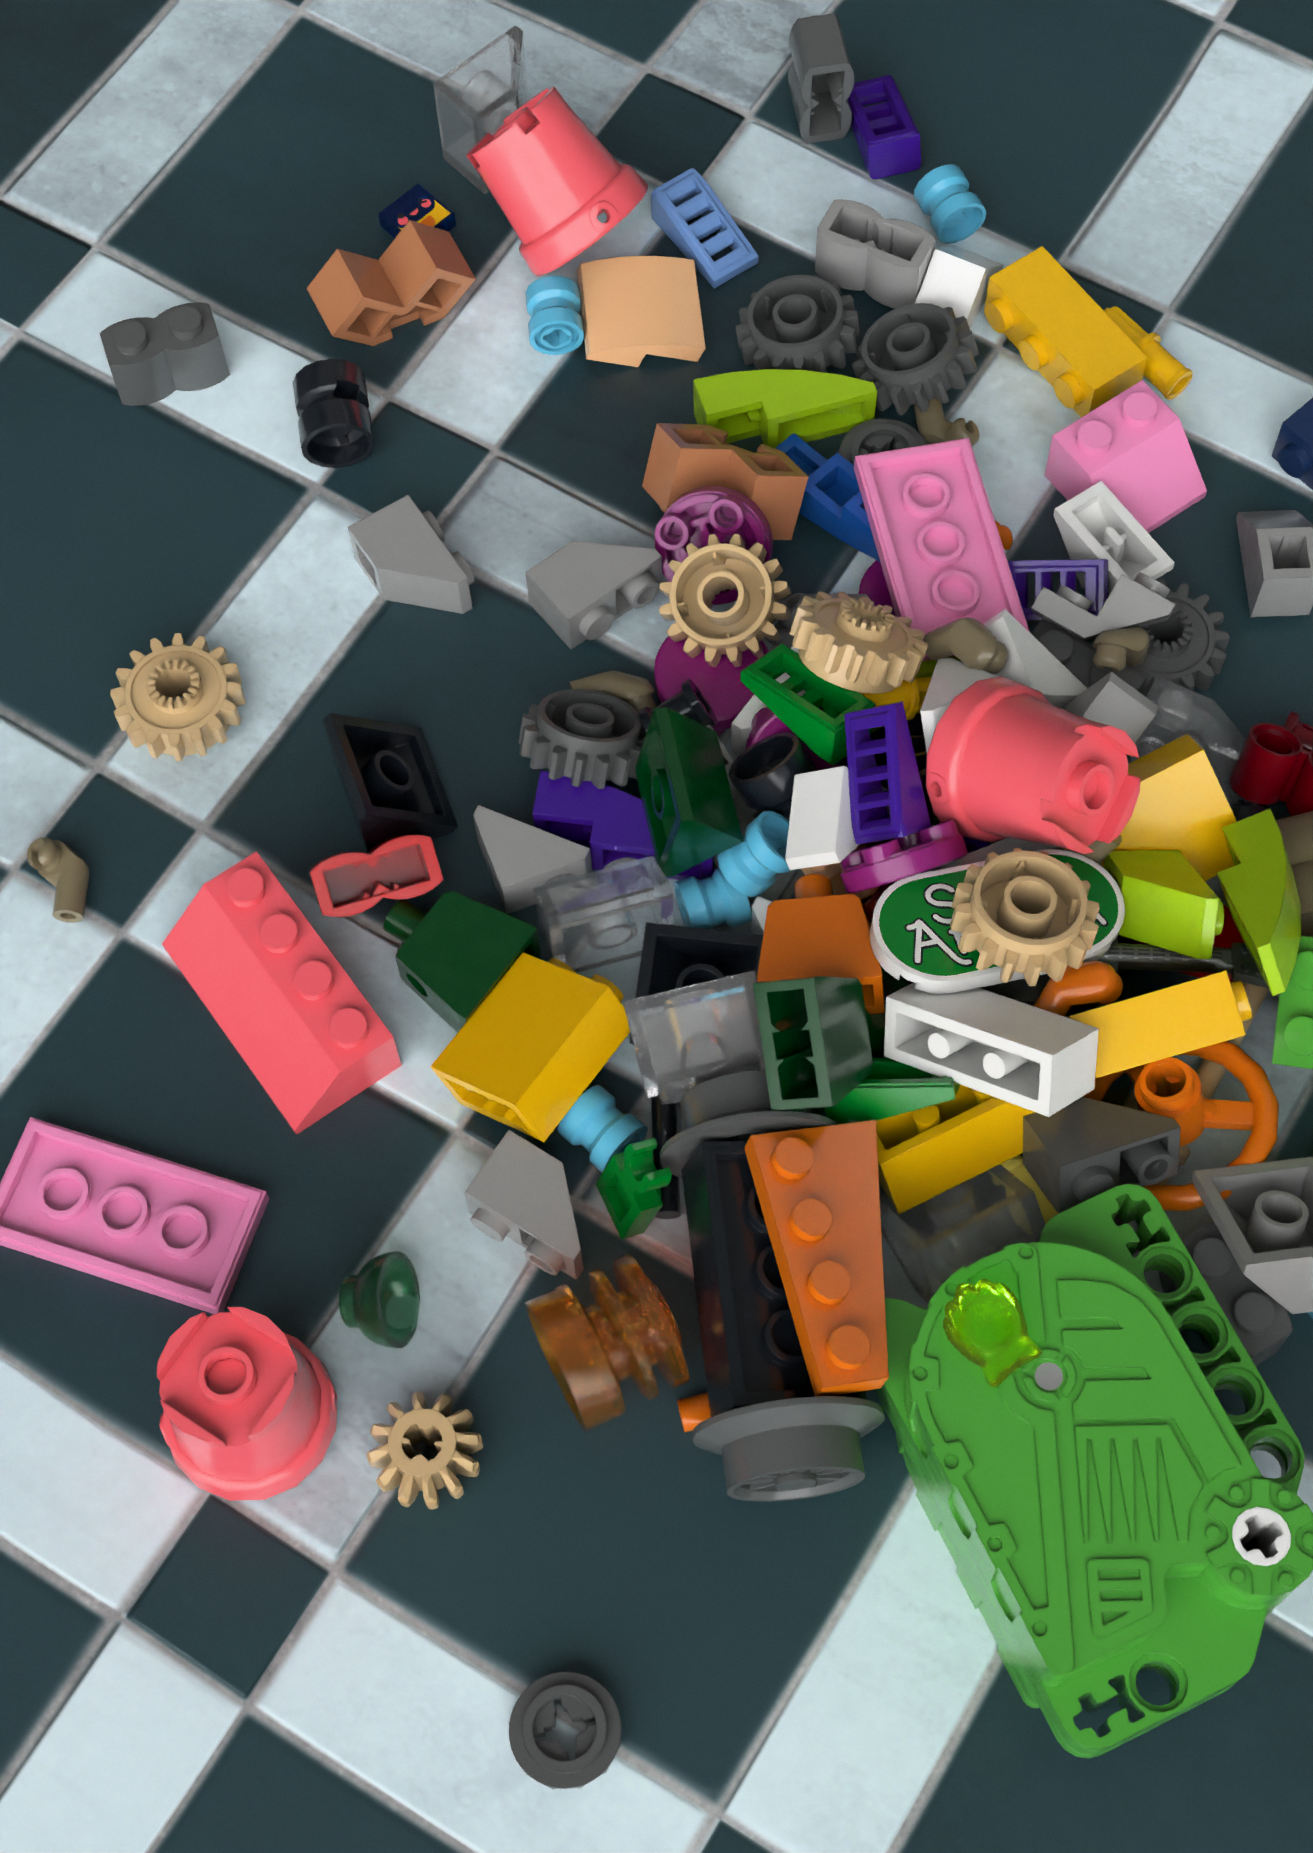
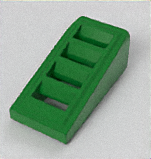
[740,643,876,765]
[825,1058,960,1124]

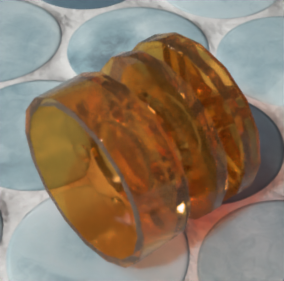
[525,1254,690,1432]

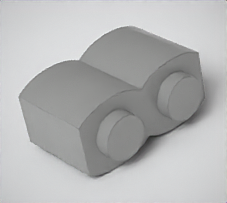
[815,199,936,309]

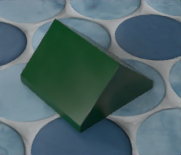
[635,707,744,878]

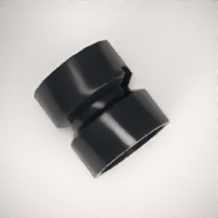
[293,359,375,468]
[728,732,815,820]

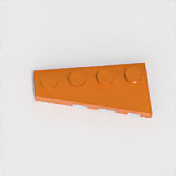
[744,1120,889,1397]

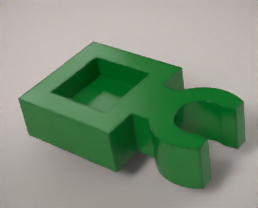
[595,1137,672,1240]

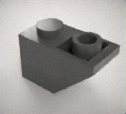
[1023,1097,1181,1214]

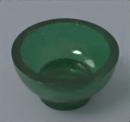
[339,1251,420,1348]

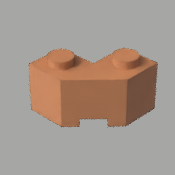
[307,220,476,346]
[642,423,808,540]

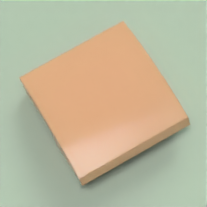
[577,256,706,367]

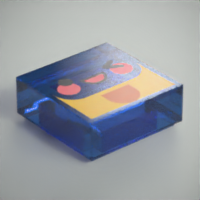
[378,184,456,238]

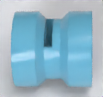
[914,164,987,244]
[525,275,584,355]
[717,811,790,897]
[674,868,752,930]
[557,1085,648,1173]

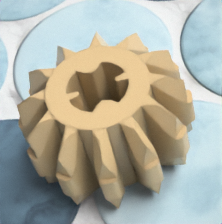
[367,1391,483,1510]

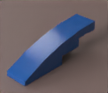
[775,433,880,562]

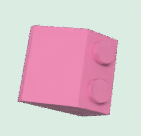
[1044,380,1207,533]

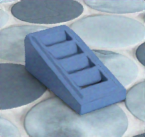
[651,168,759,289]

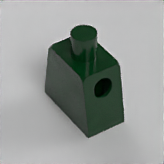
[383,891,541,1033]
[753,976,873,1111]

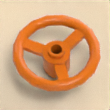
[1082,1041,1279,1211]

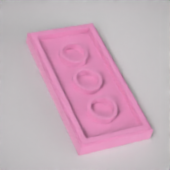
[854,438,1029,661]
[0,1117,270,1314]

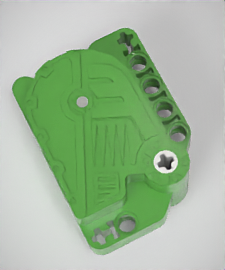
[874,1184,1313,1759]

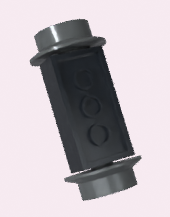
[660,1071,885,1502]

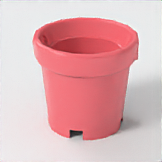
[466,86,648,276]
[926,676,1141,854]
[157,1307,337,1501]

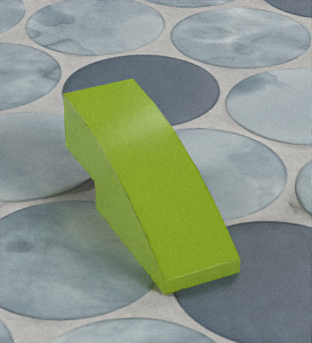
[693,369,877,448]
[1217,809,1301,996]

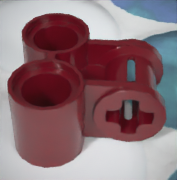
[1229,711,1313,816]

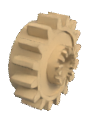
[659,534,791,667]
[789,591,928,694]
[110,633,246,761]
[950,848,1100,986]

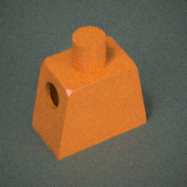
[757,874,885,1014]

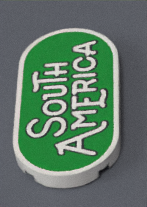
[870,849,1125,994]

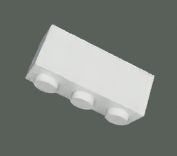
[884,982,1099,1117]

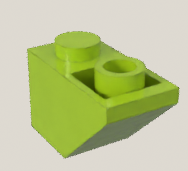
[1103,850,1224,959]

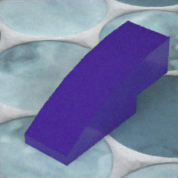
[533,770,714,880]

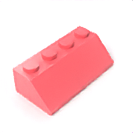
[162,851,402,1135]

